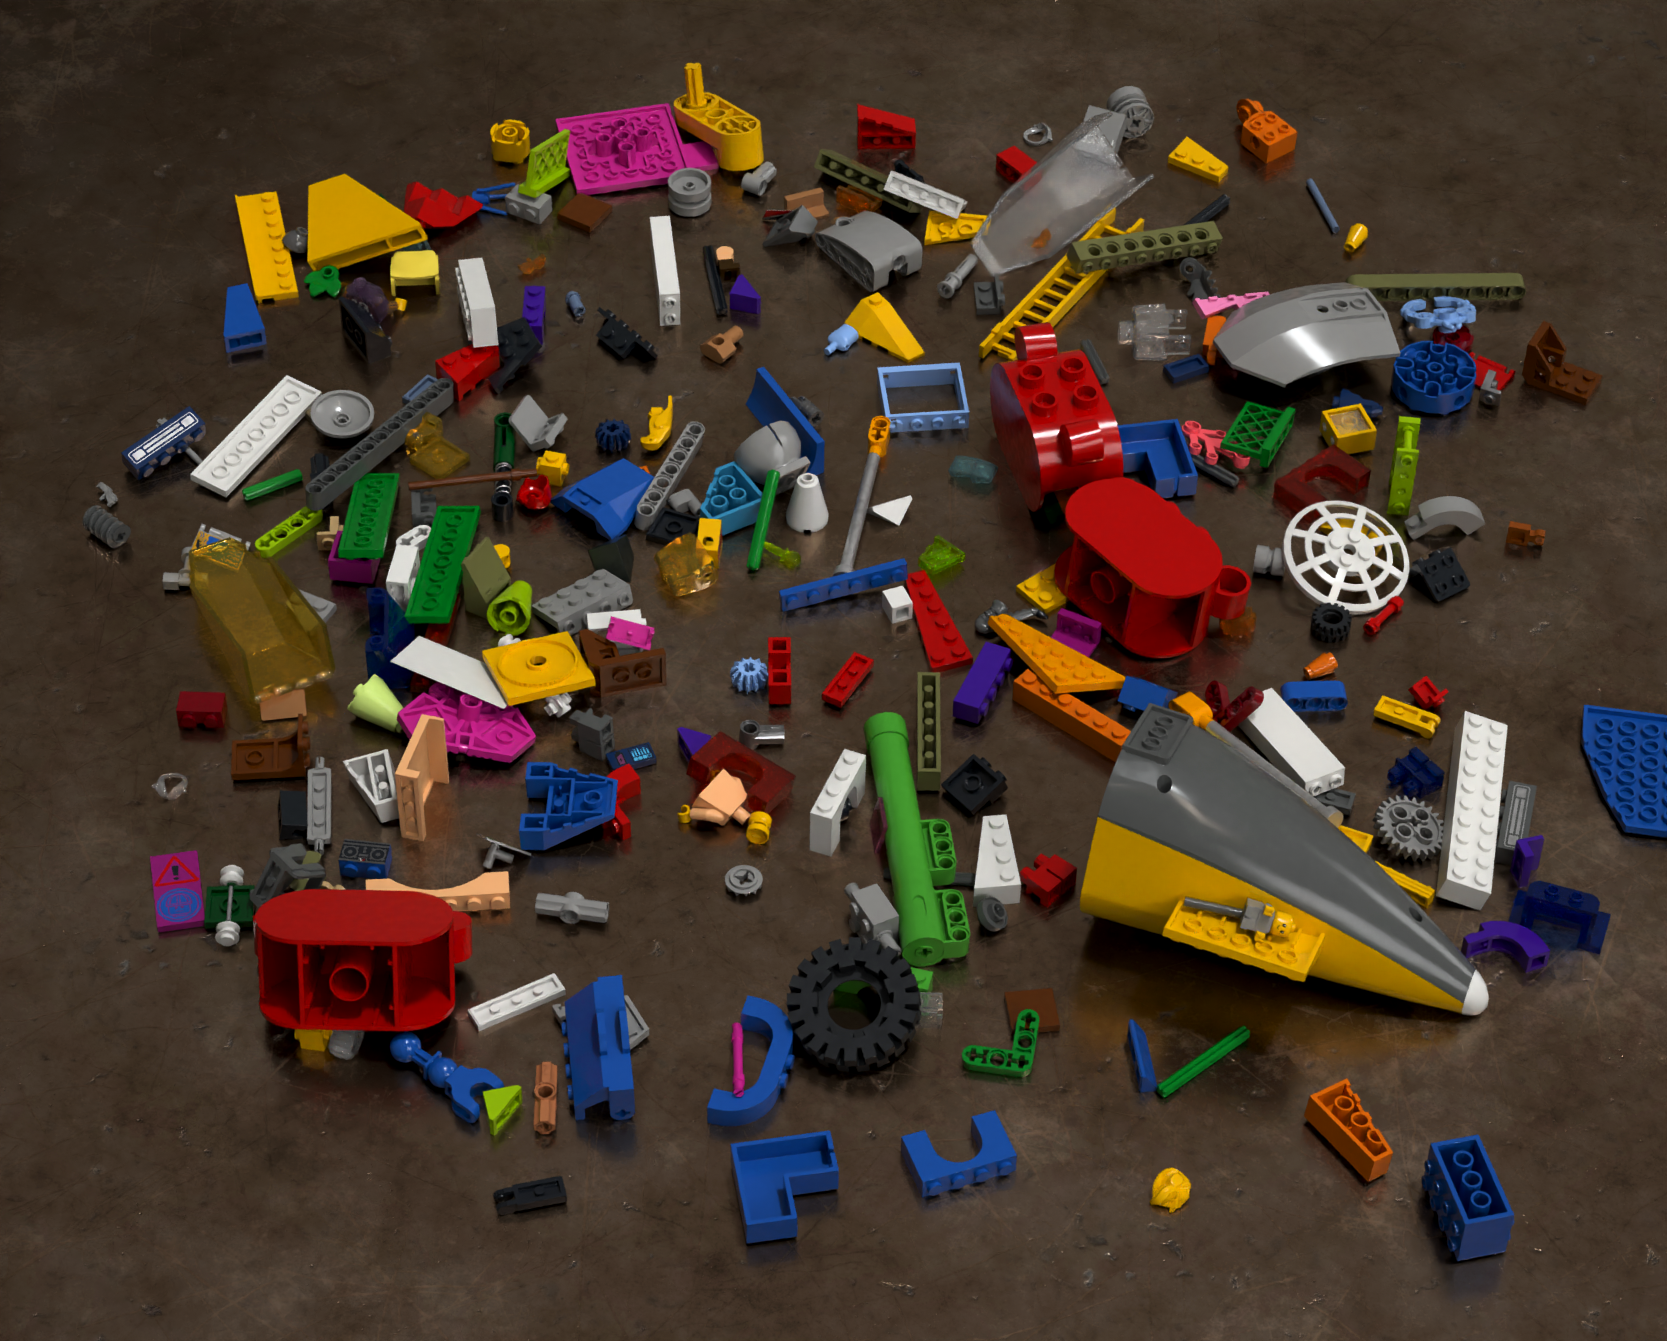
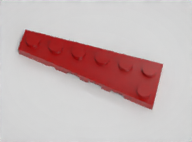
[904,570,973,672]

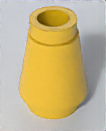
[1344,223,1368,252]

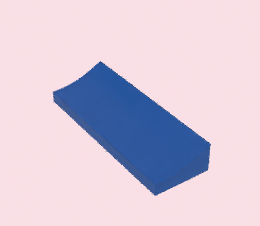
[746,367,825,476]

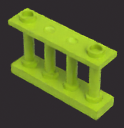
[1387,416,1421,516]

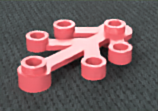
[1181,421,1251,469]

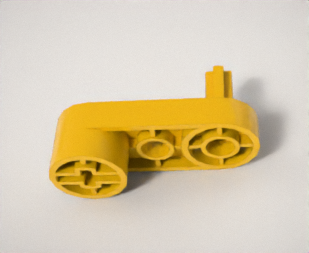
[674,63,764,171]

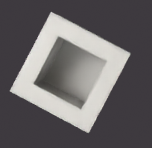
[882,585,913,624]

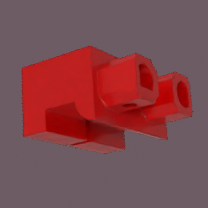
[1020,853,1077,908]

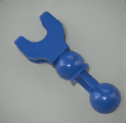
[390,1031,504,1123]

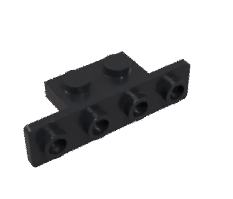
[596,307,658,359]

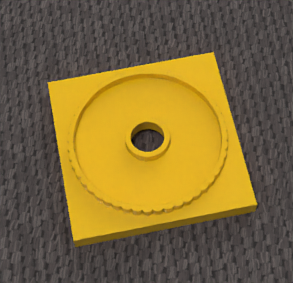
[482,631,596,706]

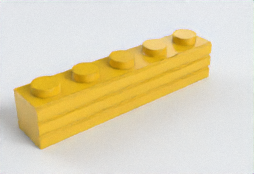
[1375,861,1435,908]

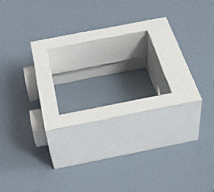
[386,545,420,614]
[587,609,646,659]

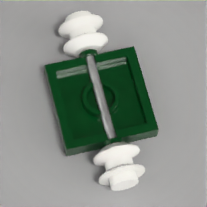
[204,865,255,946]

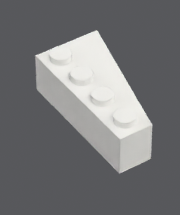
[973,814,1021,907]

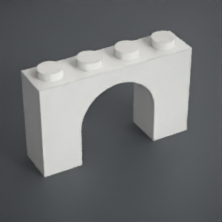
[810,749,866,856]

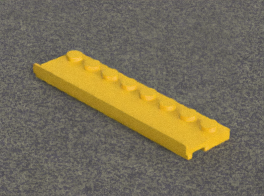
[235,192,299,303]

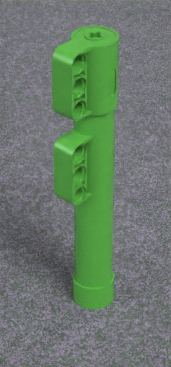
[863,712,970,967]

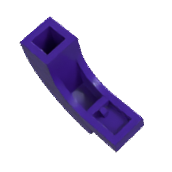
[1461,921,1550,973]

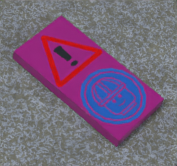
[150,850,205,932]

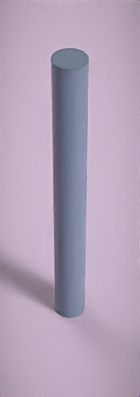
[1306,179,1340,233]

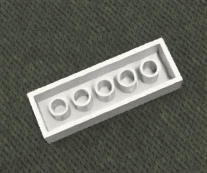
[455,258,498,348]

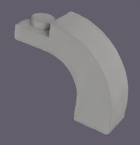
[1404,496,1485,540]

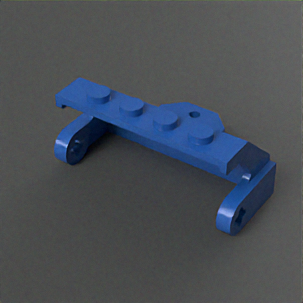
[561,975,635,1120]

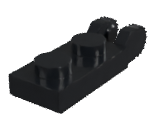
[493,1176,567,1215]

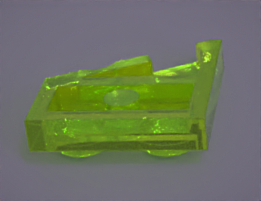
[918,535,965,575]

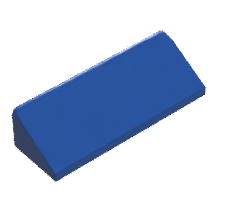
[1127,1019,1157,1092]

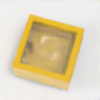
[1319,403,1377,457]

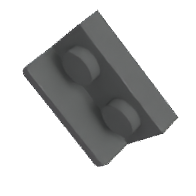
[973,273,1005,315]

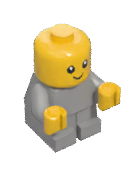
[1240,898,1296,943]

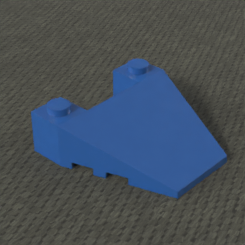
[519,762,618,850]

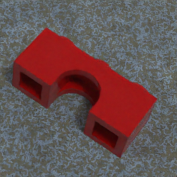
[768,637,791,704]

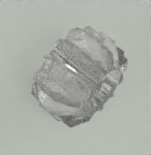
[328,1030,365,1060]

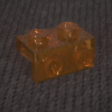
[836,185,882,213]

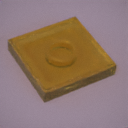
[410,436,470,479]

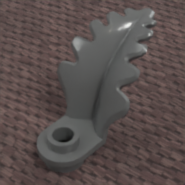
[1180,257,1221,302]

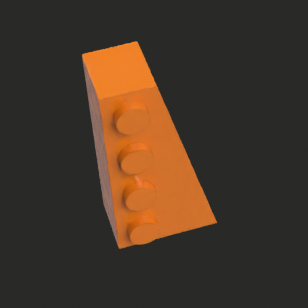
[1304,1078,1393,1182]

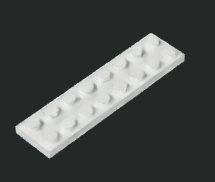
[190,375,322,497]

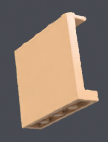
[395,714,449,841]

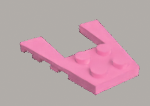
[1192,292,1270,370]

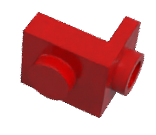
[1408,675,1449,710]

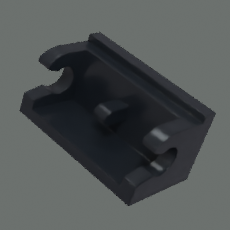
[277,790,308,841]

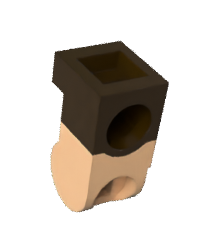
[716,246,740,283]

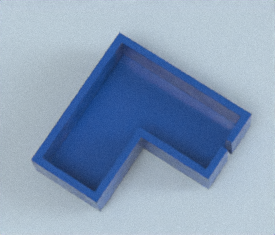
[1118,419,1198,498]
[730,1130,839,1243]

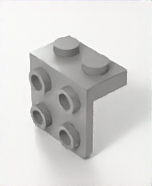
[509,395,568,452]

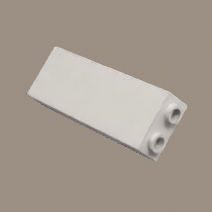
[650,216,681,326]
[1236,688,1345,796]

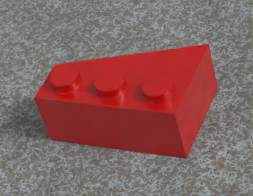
[856,104,916,149]
[435,344,500,401]

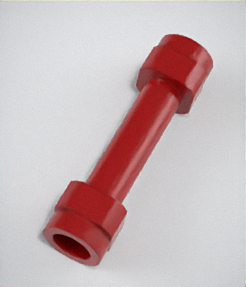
[1363,596,1404,635]

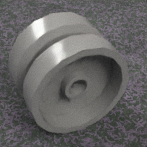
[668,168,711,217]

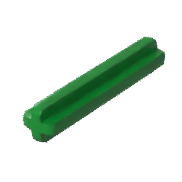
[242,469,303,501]

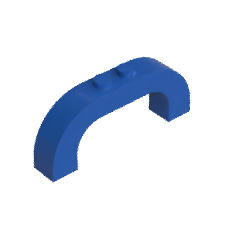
[707,996,795,1126]

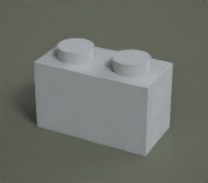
[505,184,552,224]

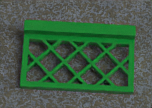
[1220,401,1296,468]

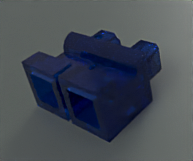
[1387,746,1445,799]

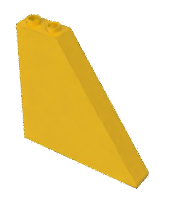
[307,174,428,271]

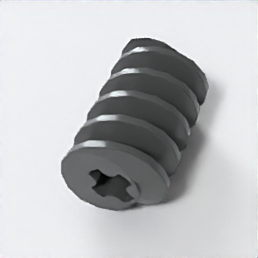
[82,505,131,548]

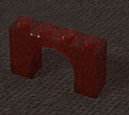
[1273,444,1371,524]
[686,731,796,814]

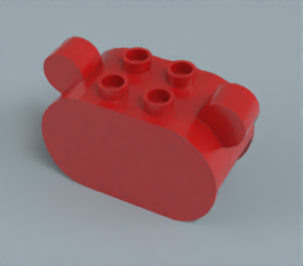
[990,322,1123,512]
[1054,477,1251,658]
[253,889,472,1031]

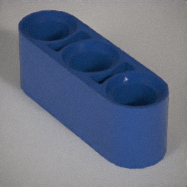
[1280,681,1348,712]

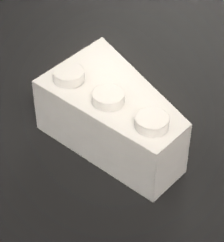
[343,749,399,823]

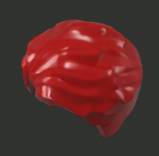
[516,475,552,510]

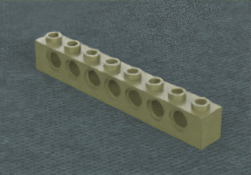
[1066,221,1223,274]

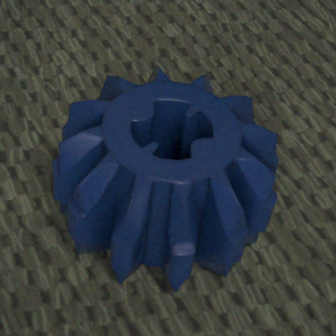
[595,418,631,453]

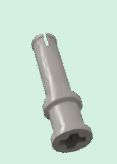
[937,254,978,298]

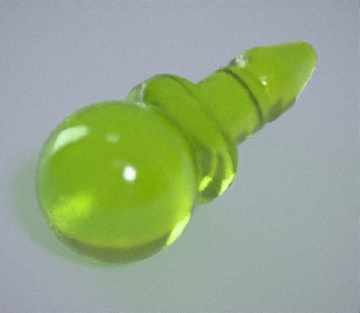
[764,542,801,567]

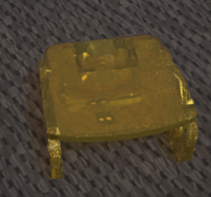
[654,532,718,597]

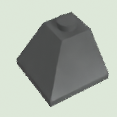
[762,205,818,247]

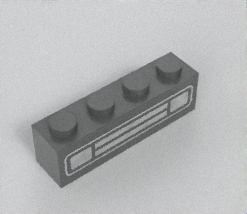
[1494,781,1537,866]

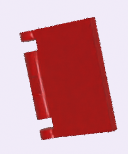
[1469,352,1516,391]

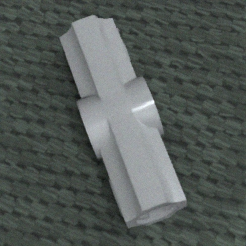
[535,892,609,924]

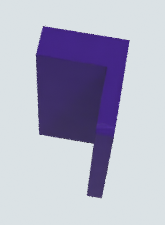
[1510,835,1544,888]

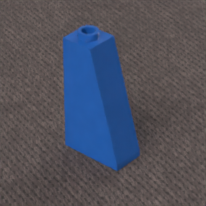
[223,283,267,353]

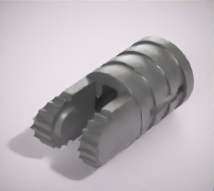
[790,396,824,427]

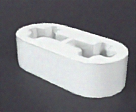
[396,525,431,550]

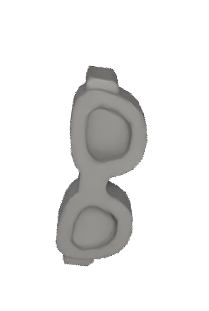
[96,482,118,507]

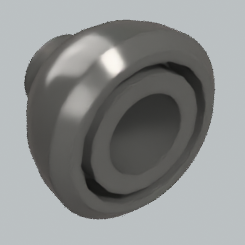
[282,227,308,254]

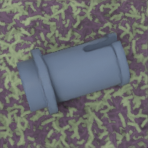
[565,291,586,317]

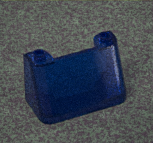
[365,588,415,689]

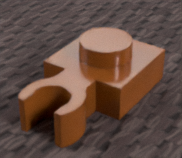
[1506,521,1546,546]

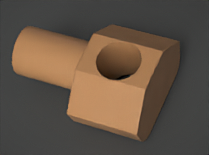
[700,326,743,364]

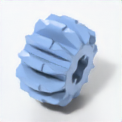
[730,657,768,694]

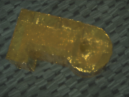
[405,412,443,453]

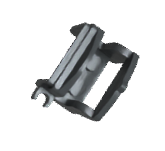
[249,843,326,908]

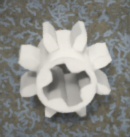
[543,693,572,717]

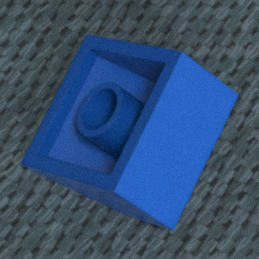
[1118,676,1178,712]

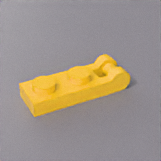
[1373,695,1441,739]

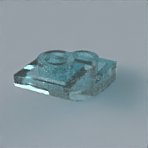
[948,455,998,484]

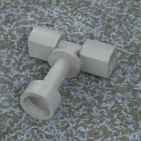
[163,547,209,591]

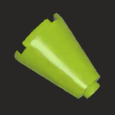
[487,580,532,636]

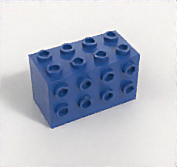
[1421,1134,1514,1261]

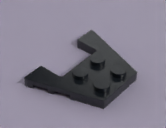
[467,317,542,394]

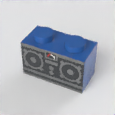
[338,839,392,879]

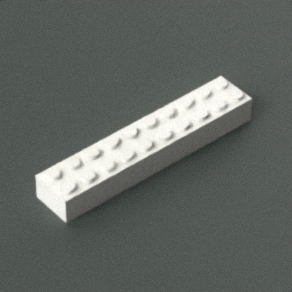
[1436,711,1508,910]

